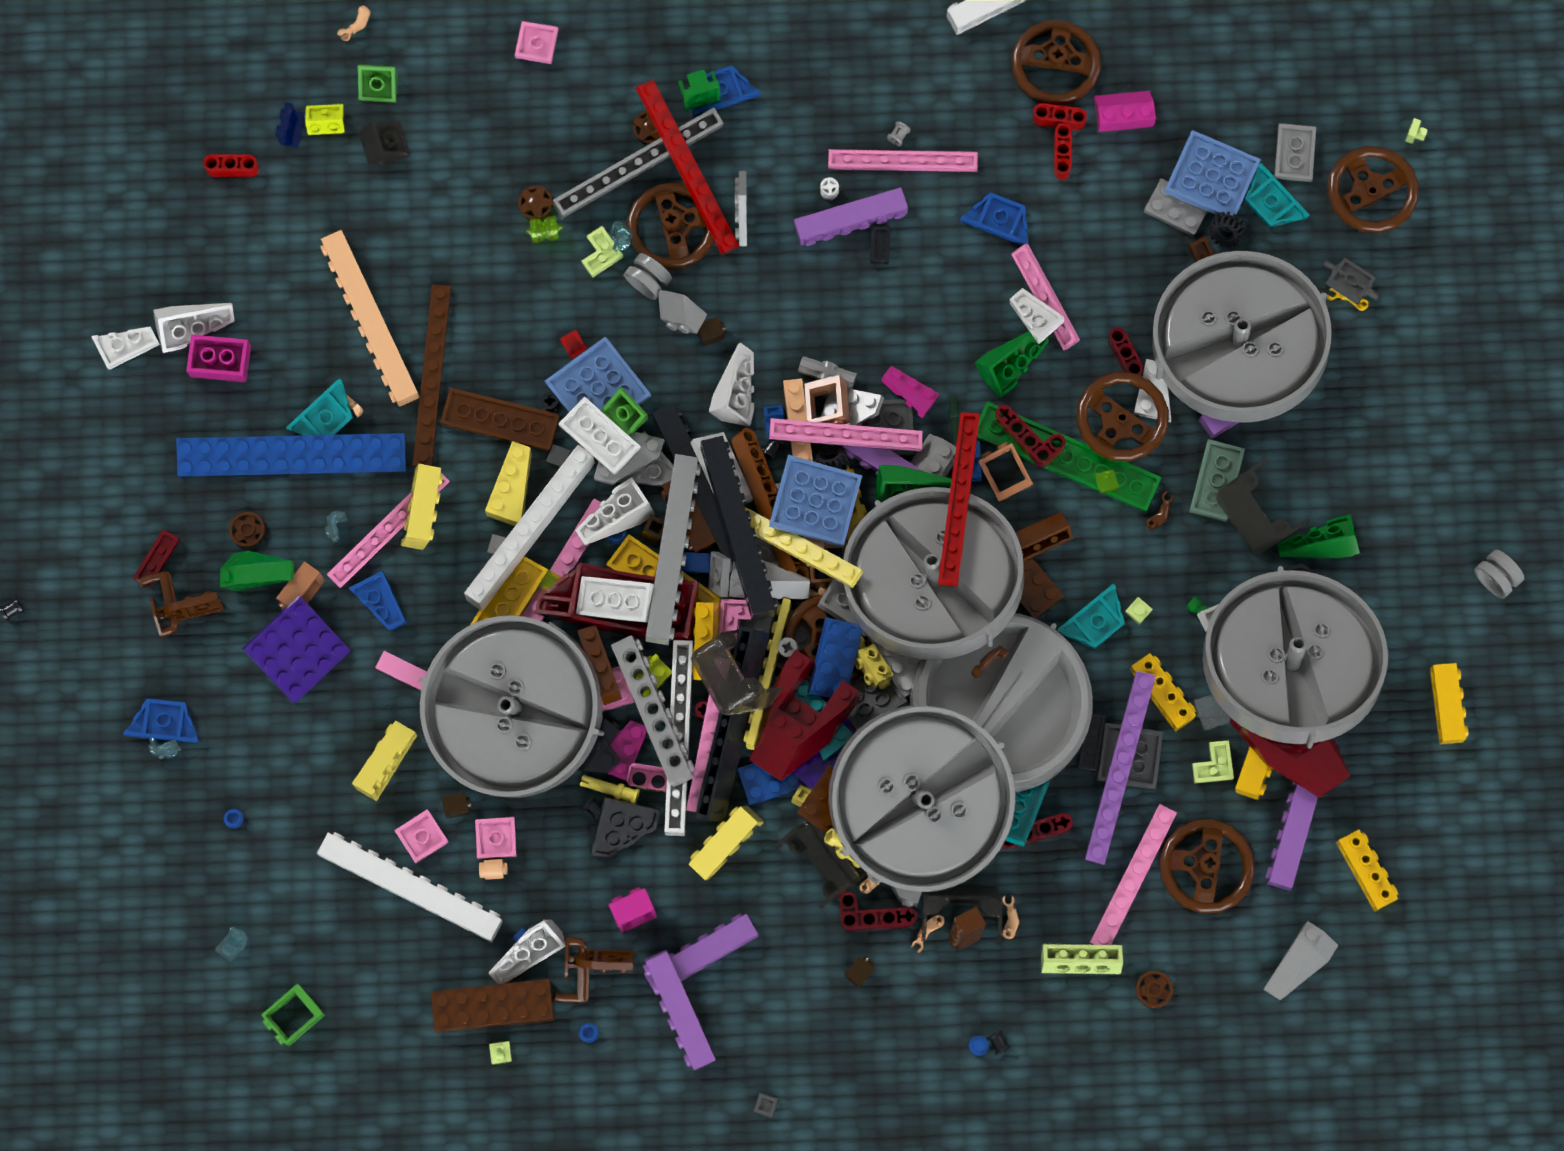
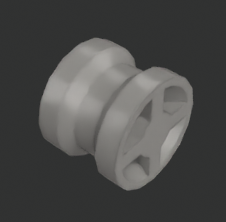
[778,637,799,658]

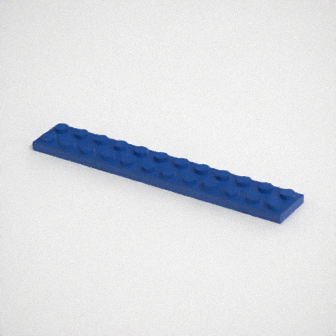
[176,433,406,476]

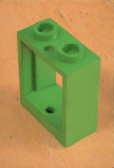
[261,983,325,1046]

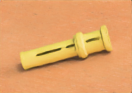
[580,774,640,804]

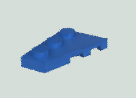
[349,571,407,631]

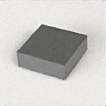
[546,444,571,468]
[753,1093,778,1118]

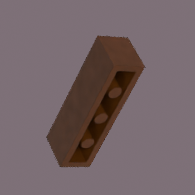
[661,481,716,553]
[1015,512,1074,561]
[577,624,622,705]
[948,907,986,951]

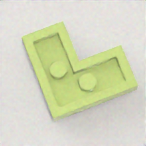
[582,226,623,278]
[1192,740,1234,784]

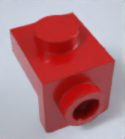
[559,330,588,360]

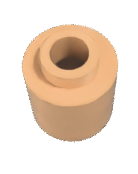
[479,859,508,880]

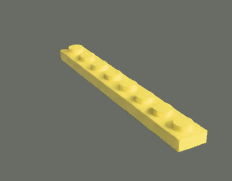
[745,507,863,588]
[744,598,791,750]

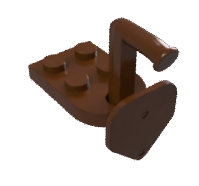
[137,571,225,637]
[553,937,634,1003]

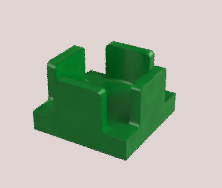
[678,70,721,111]

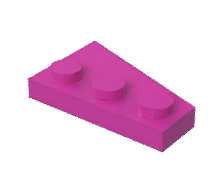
[881,366,940,419]
[608,720,647,782]

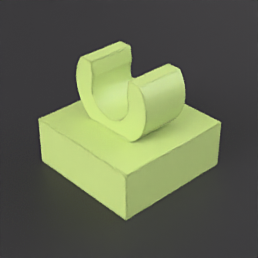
[1405,118,1428,143]
[489,1041,512,1065]

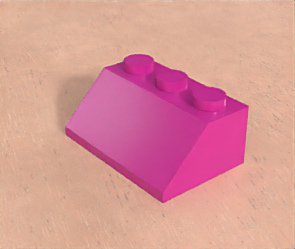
[1094,91,1156,132]

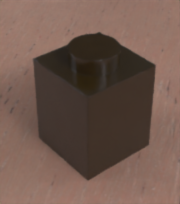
[698,317,727,347]
[640,515,664,546]
[441,792,472,819]
[844,956,875,989]

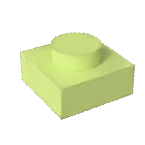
[1125,597,1153,625]

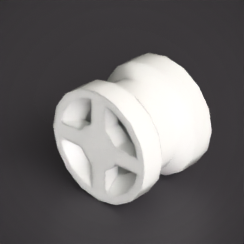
[820,178,839,200]

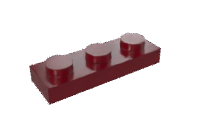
[133,529,180,589]

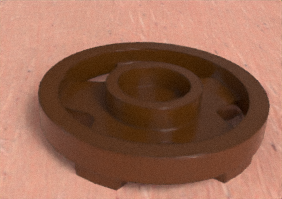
[633,111,661,145]
[518,186,553,220]
[229,512,265,547]
[1136,971,1173,1008]

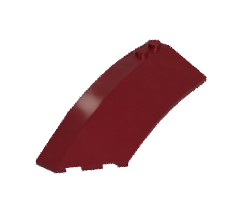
[534,563,699,641]

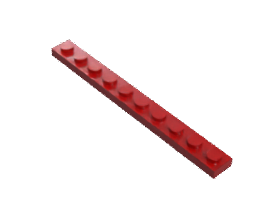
[635,80,739,255]
[938,412,980,586]

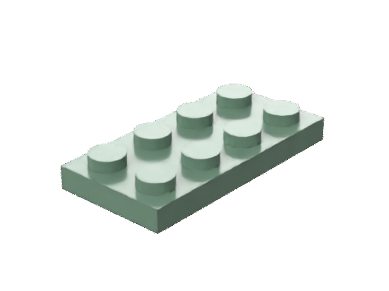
[1189,439,1245,522]

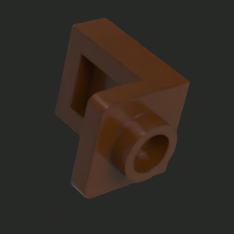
[1188,236,1218,262]

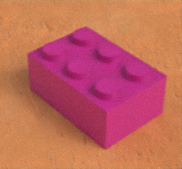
[186,335,251,382]
[609,887,657,934]

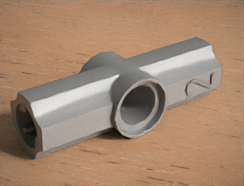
[798,356,857,389]

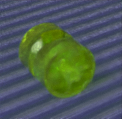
[525,216,563,243]

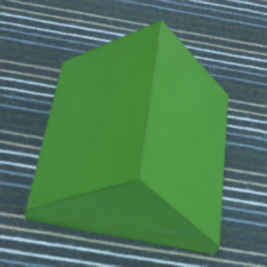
[358,64,398,102]
[601,387,647,436]

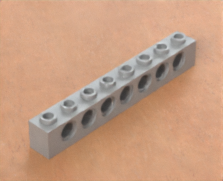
[611,635,695,787]

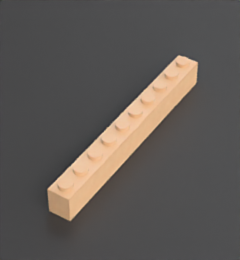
[320,230,420,407]
[783,378,824,567]

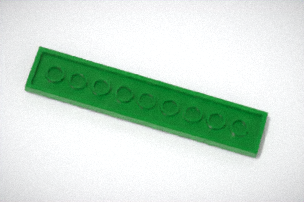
[977,401,1162,513]

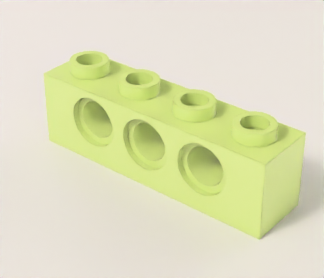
[1041,944,1123,974]

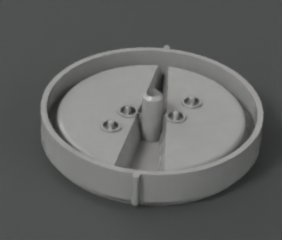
[1153,251,1331,422]
[843,487,1024,660]
[1203,566,1388,748]
[910,613,1093,793]
[419,615,604,798]
[829,705,1015,892]

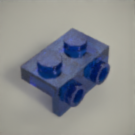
[276,102,306,148]

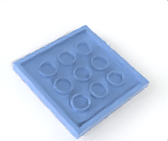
[1164,130,1261,216]
[545,337,651,413]
[769,455,862,548]

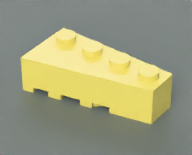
[485,441,532,526]
[401,464,443,550]
[352,720,417,802]
[689,806,765,880]

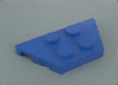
[692,66,760,118]
[960,192,1028,245]
[123,699,199,743]

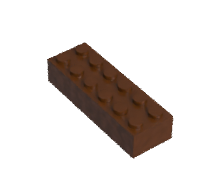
[431,979,555,1033]

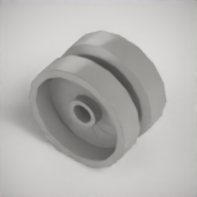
[623,253,672,300]
[1474,550,1524,599]

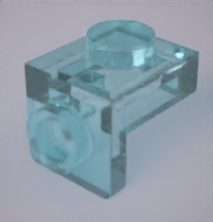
[609,220,633,252]
[325,511,348,542]
[148,737,181,759]
[215,927,248,962]

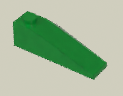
[975,331,1049,398]
[876,465,952,503]
[1277,514,1360,558]
[220,551,294,591]

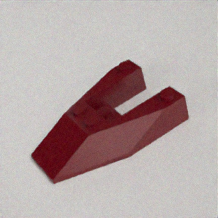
[749,649,862,781]
[1229,717,1350,798]

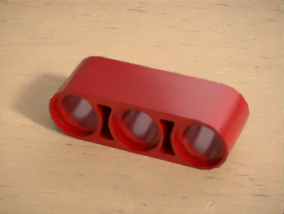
[1032,103,1087,130]
[1053,123,1072,180]
[203,155,260,177]

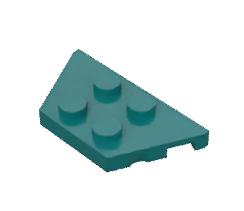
[1244,163,1309,228]
[286,378,353,435]
[1057,584,1125,649]

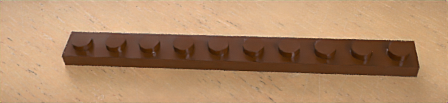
[412,284,451,467]

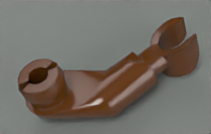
[1146,491,1174,530]
[971,645,1009,679]

